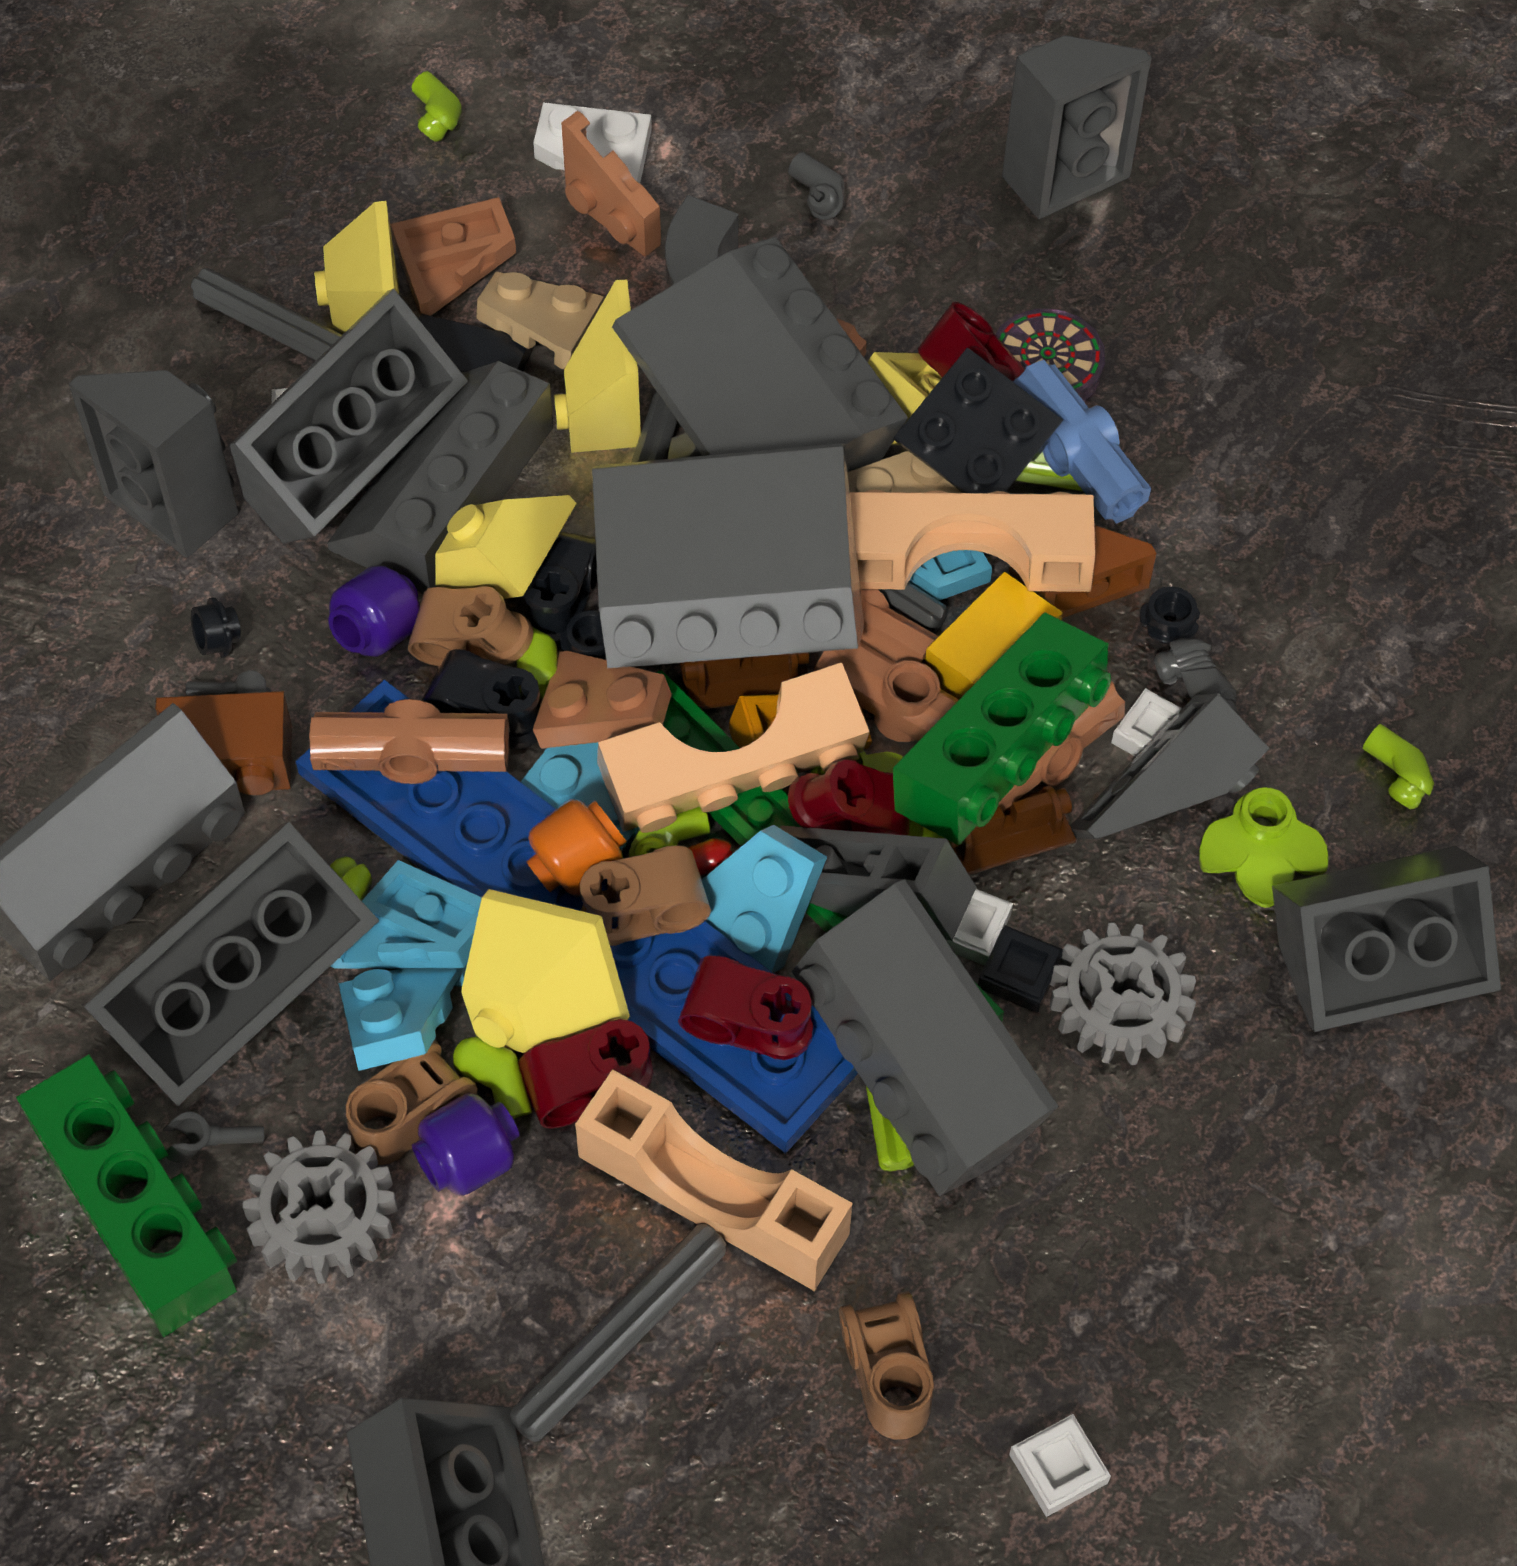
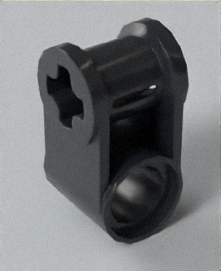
[523,531,597,646]
[421,649,540,749]

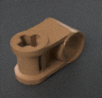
[408,586,533,667]
[580,845,711,946]
[345,1039,478,1165]
[839,1291,934,1440]

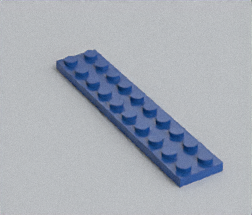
[296,680,858,1154]

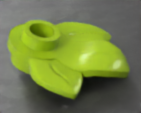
[1199,787,1328,908]

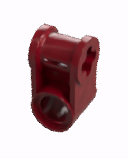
[918,302,1024,381]
[788,759,909,836]
[678,956,813,1060]
[518,1019,653,1129]

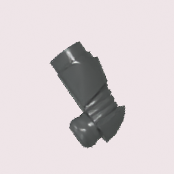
[1153,638,1239,715]

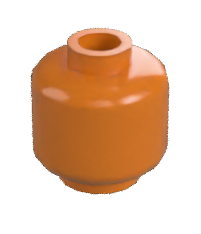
[526,799,627,897]

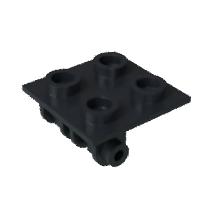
[893,347,1063,493]

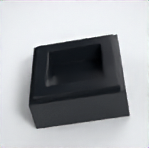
[978,925,1063,1013]

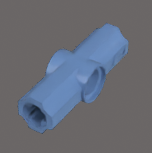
[1012,360,1151,523]

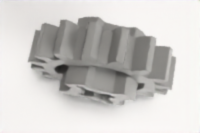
[1049,922,1196,1065]
[242,1130,398,1284]

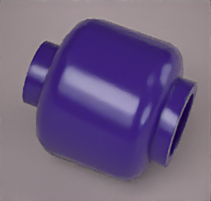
[328,566,420,657]
[412,1093,520,1196]

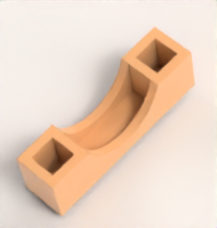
[850,490,1095,592]
[597,662,869,833]
[575,1069,853,1291]

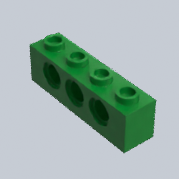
[893,612,1111,846]
[16,1054,237,1338]

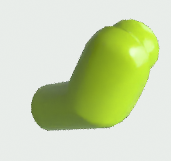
[453,1037,532,1119]

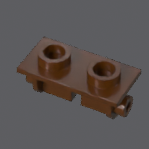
[680,652,809,710]
[944,785,1076,875]

